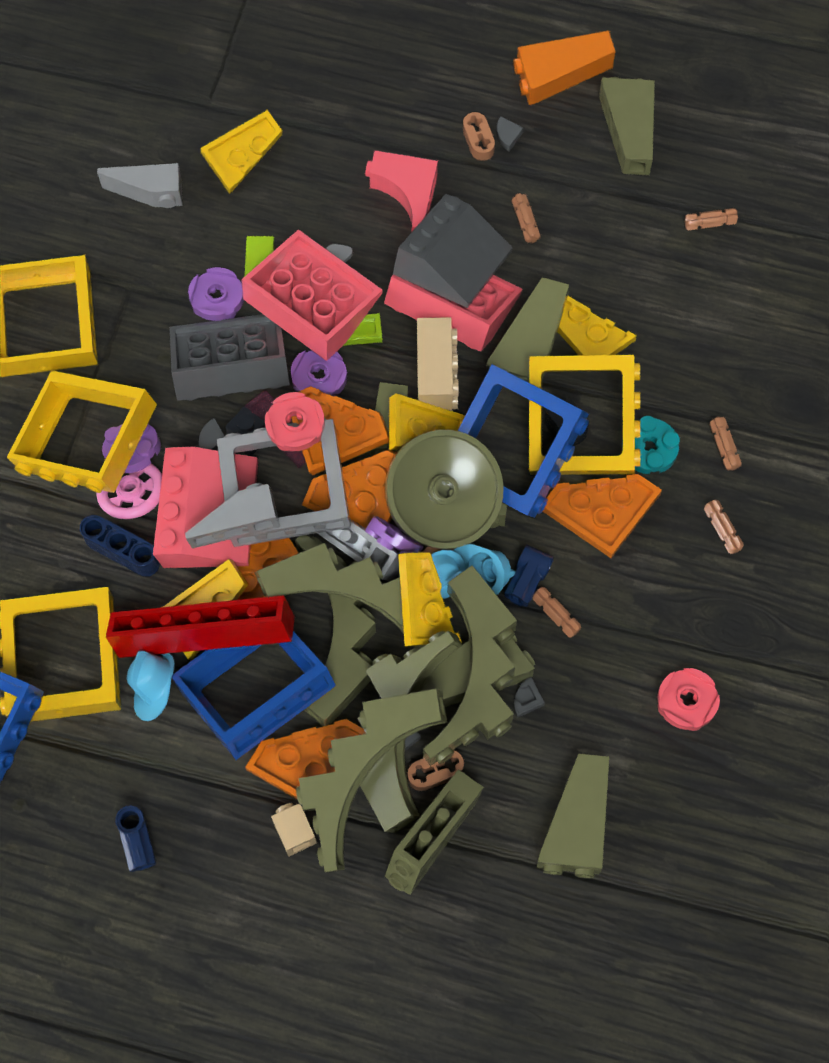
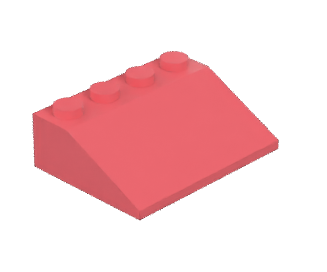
[242,230,383,361]
[384,275,523,352]
[153,447,258,568]

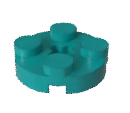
[621,416,680,474]

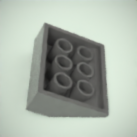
[393,194,513,308]
[169,314,290,401]

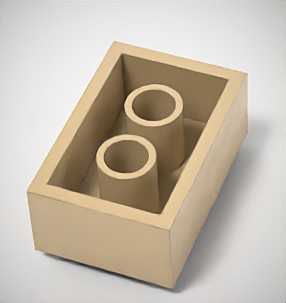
[417,318,459,411]

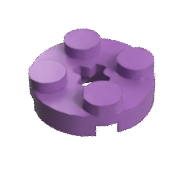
[188,267,244,321]
[291,350,347,396]
[102,423,161,473]
[365,516,423,554]

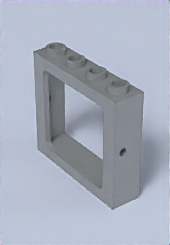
[217,418,351,547]

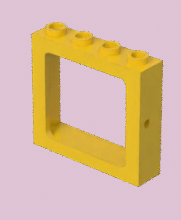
[0,255,98,377]
[529,355,640,475]
[7,370,157,493]
[0,587,121,722]

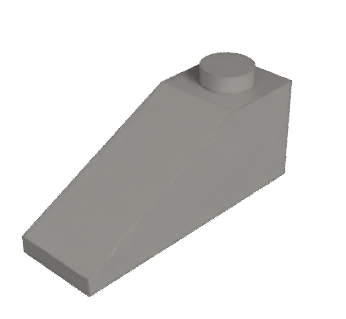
[97,163,182,208]
[185,483,280,549]
[317,519,400,582]

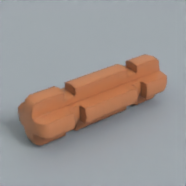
[512,193,540,243]
[684,208,738,230]
[709,417,742,471]
[704,500,744,554]
[532,587,581,638]

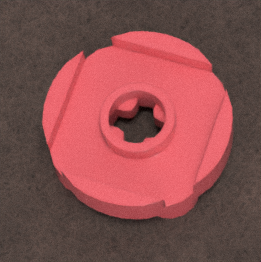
[265,392,325,451]
[657,668,720,731]

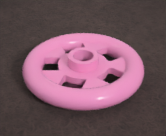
[96,464,162,519]

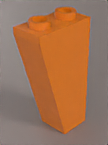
[513,31,615,105]

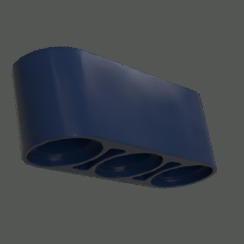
[80,515,160,576]

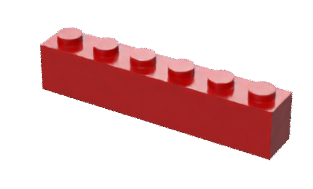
[106,595,295,658]

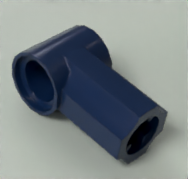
[505,545,554,607]
[115,805,157,872]

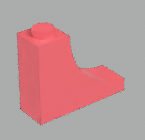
[365,151,438,232]

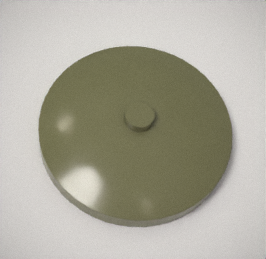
[385,429,504,549]

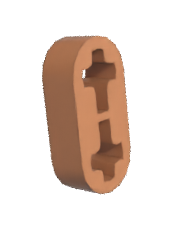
[463,112,495,161]
[407,750,464,791]

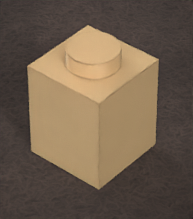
[271,803,317,857]

